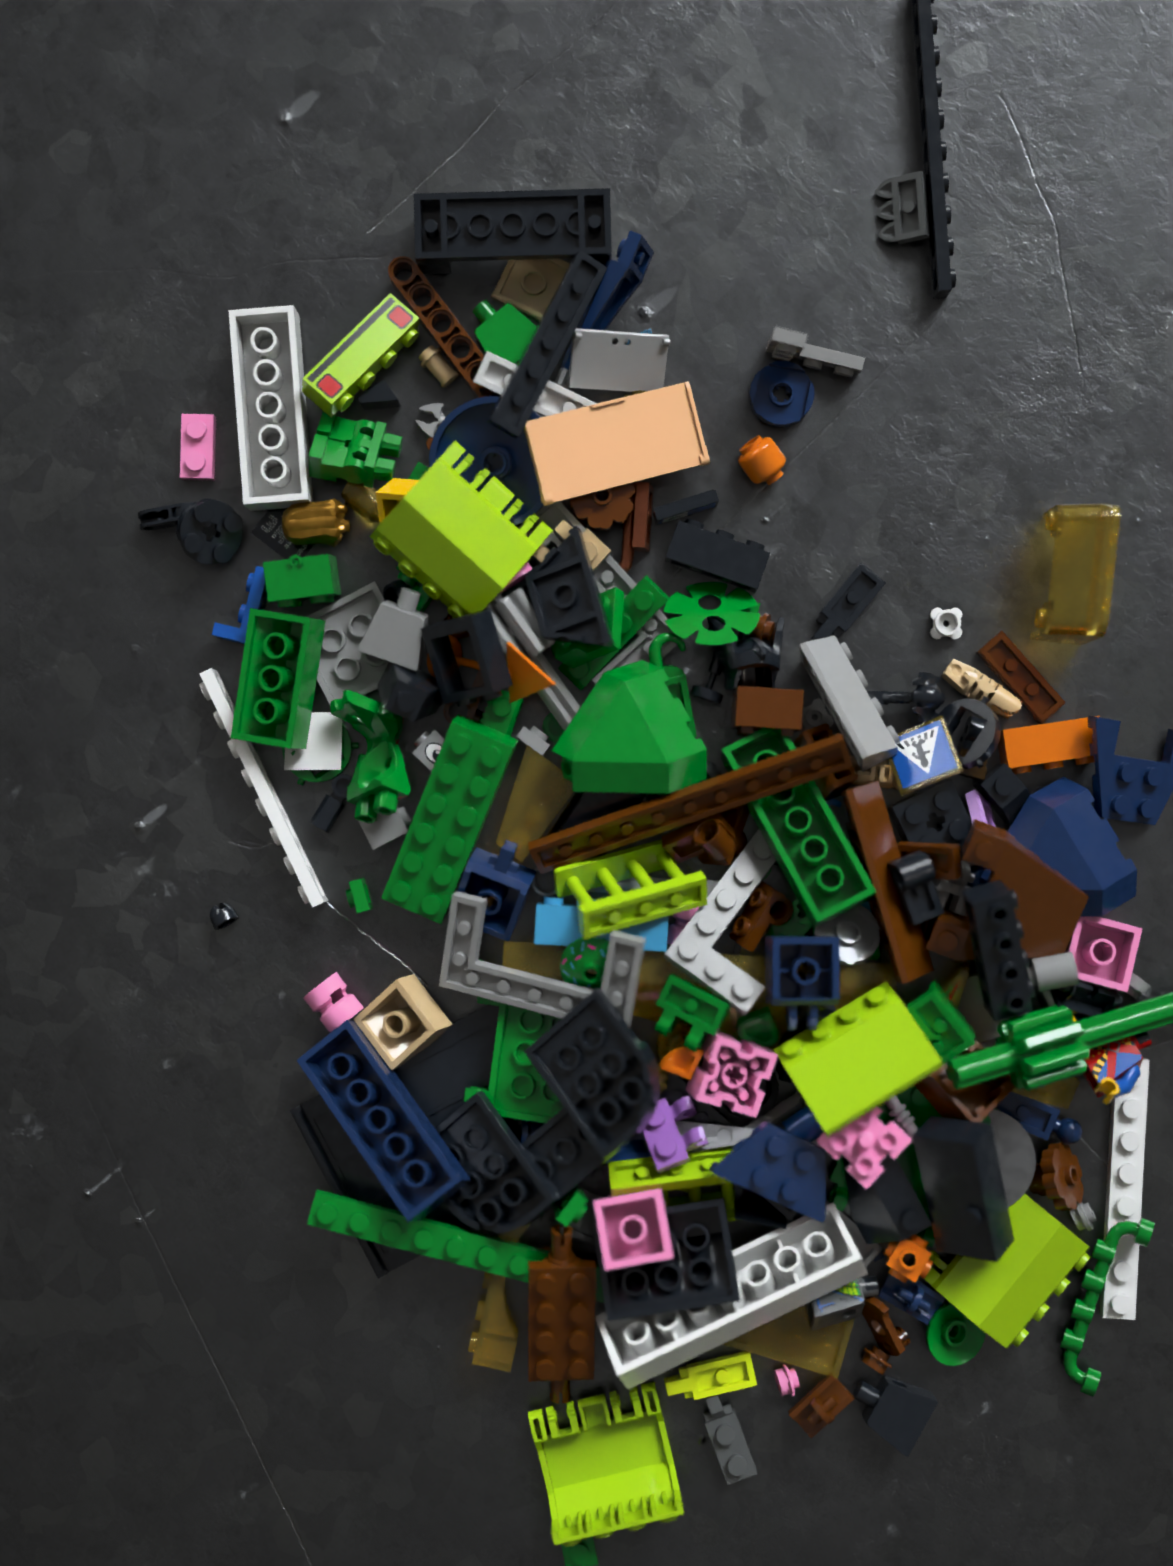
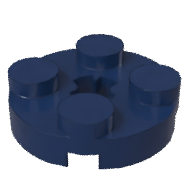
[749,361,814,427]

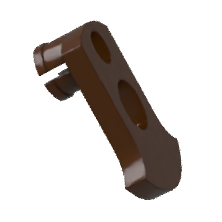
[862,1297,910,1356]

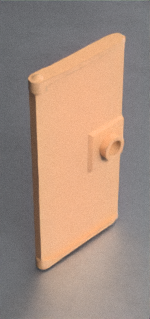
[524,381,710,506]

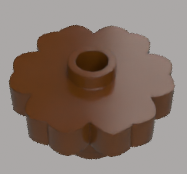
[570,483,635,531]
[1029,1142,1084,1211]

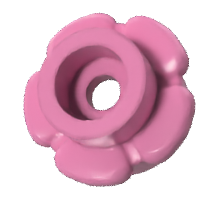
[774,1364,800,1397]

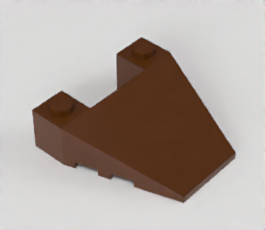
[926,819,1089,961]

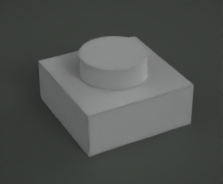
[516,726,551,757]

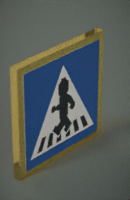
[889,715,964,796]

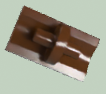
[788,1372,854,1439]

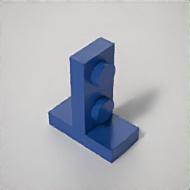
[212,566,268,645]

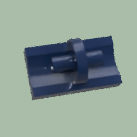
[878,1274,945,1325]

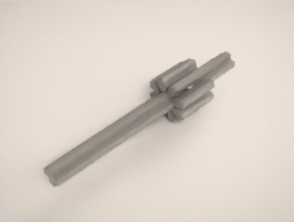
[467,588,647,803]

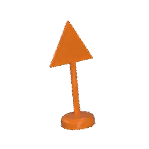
[427,635,556,703]

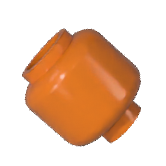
[738,435,786,485]

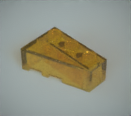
[496,745,574,862]

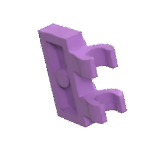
[643,1096,709,1173]

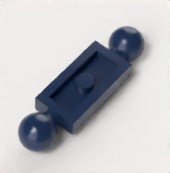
[996,1090,1082,1144]

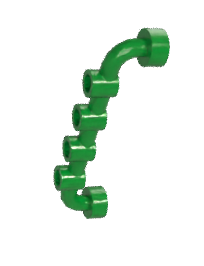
[1060,1217,1155,1397]

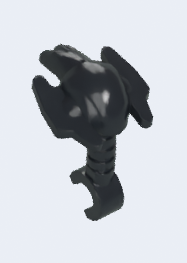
[866,672,946,722]

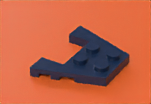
[1088,716,1173,825]

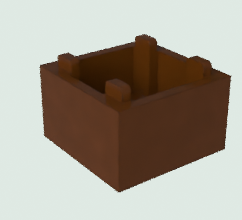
[730,686,804,736]
[914,1038,1015,1122]

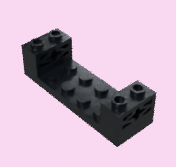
[414,188,612,274]

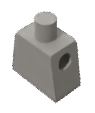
[358,587,429,671]

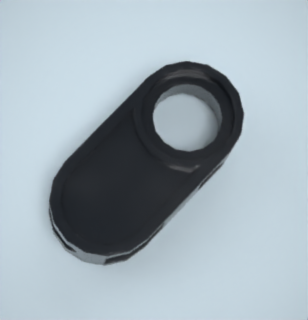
[138,502,196,531]

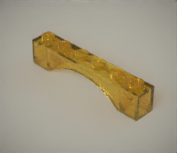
[468,1221,534,1372]

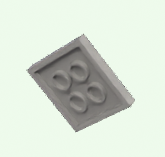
[307,581,389,705]

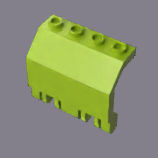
[369,440,553,618]
[923,1194,1091,1349]
[528,1381,684,1546]

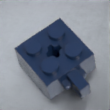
[448,840,537,942]

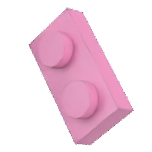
[180,414,216,481]

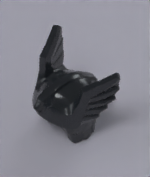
[707,616,785,690]

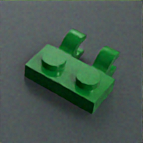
[655,974,731,1052]

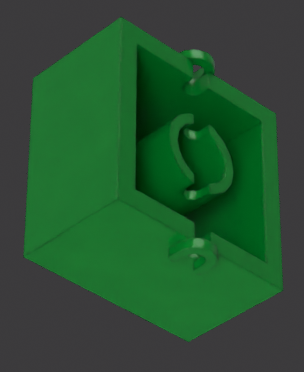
[263,554,341,608]

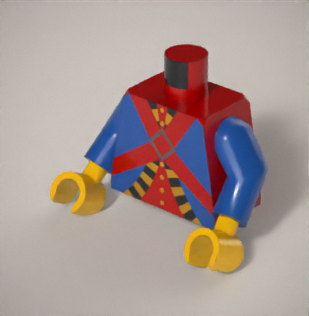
[1072,1013,1152,1104]

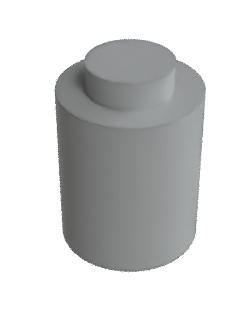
[1026,952,1079,992]

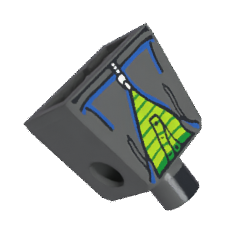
[805,1276,879,1331]

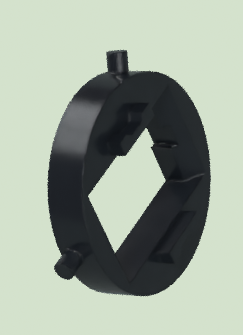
[934,696,1001,769]

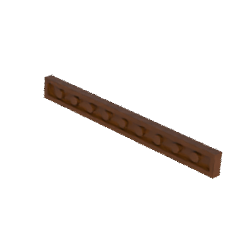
[528,733,853,874]

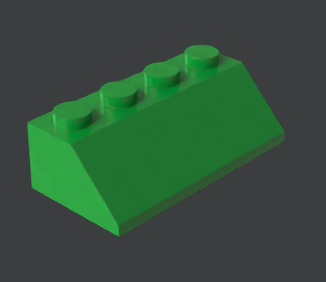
[231,608,326,749]

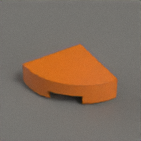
[659,1046,705,1080]

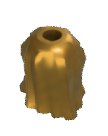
[282,498,350,548]

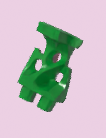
[330,689,411,824]

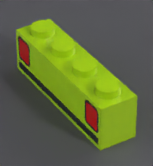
[302,293,419,418]

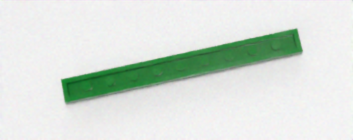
[307,1189,605,1303]

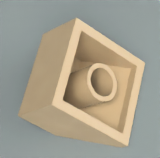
[353,974,453,1071]

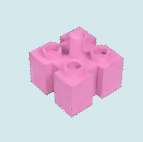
[685,1031,778,1118]
[815,1107,912,1189]

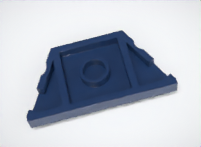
[709,1121,826,1223]

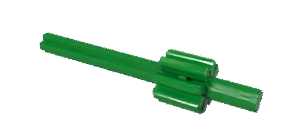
[945,992,1173,1091]

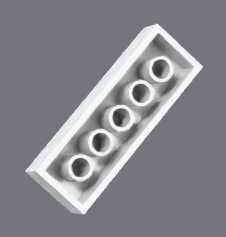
[228,305,314,511]

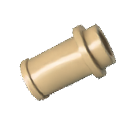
[418,345,459,388]

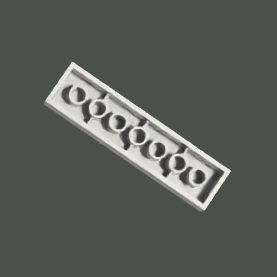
[595,1202,868,1389]

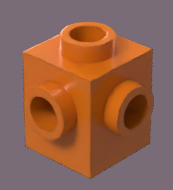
[883,1234,934,1283]

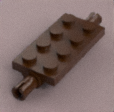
[528,1224,596,1404]

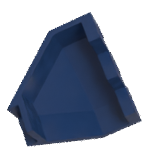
[981,776,1137,917]

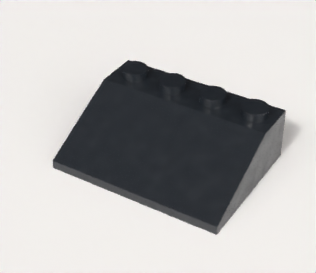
[592,1197,741,1321]

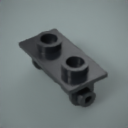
[1053,981,1122,1017]

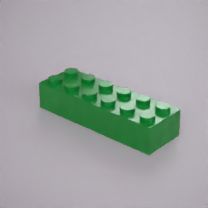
[381,714,519,924]
[720,728,876,929]

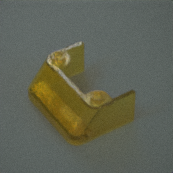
[1030,504,1120,645]

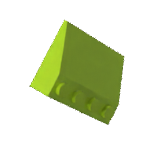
[773,981,944,1136]

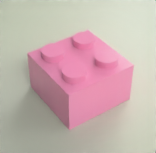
[1065,917,1142,993]
[593,1188,674,1270]

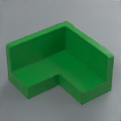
[906,980,975,1064]

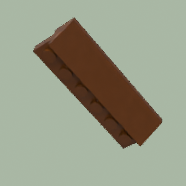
[841,781,934,984]

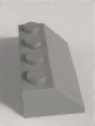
[799,635,900,772]

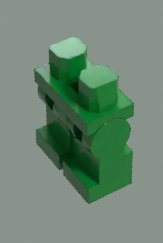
[308,411,402,488]

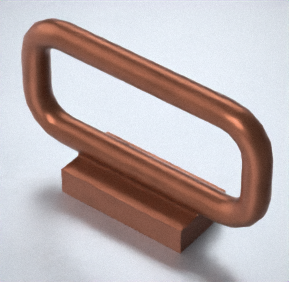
[574,481,654,573]

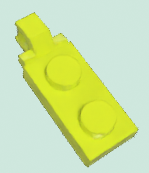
[664,1350,757,1400]

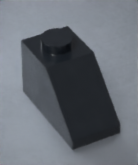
[973,763,1031,827]

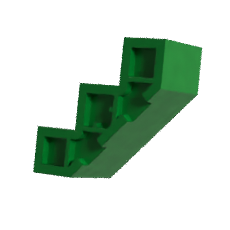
[551,660,707,793]

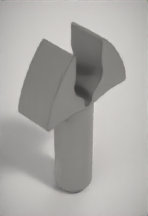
[416,403,446,438]

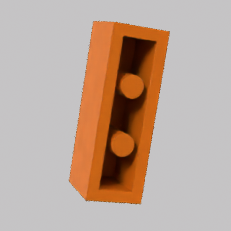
[998,716,1099,774]

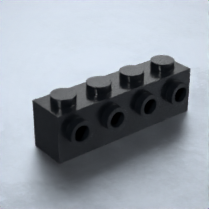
[962,880,1035,1022]

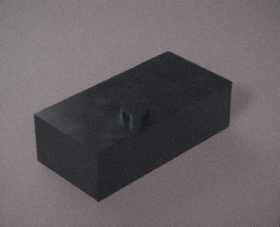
[913,1116,1014,1262]

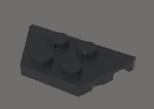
[525,526,615,647]

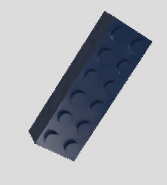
[296,1020,471,1222]

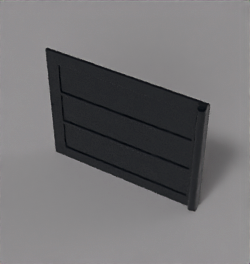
[290,1005,522,1279]

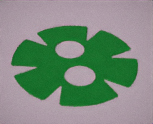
[663,582,760,645]

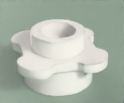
[930,607,962,640]

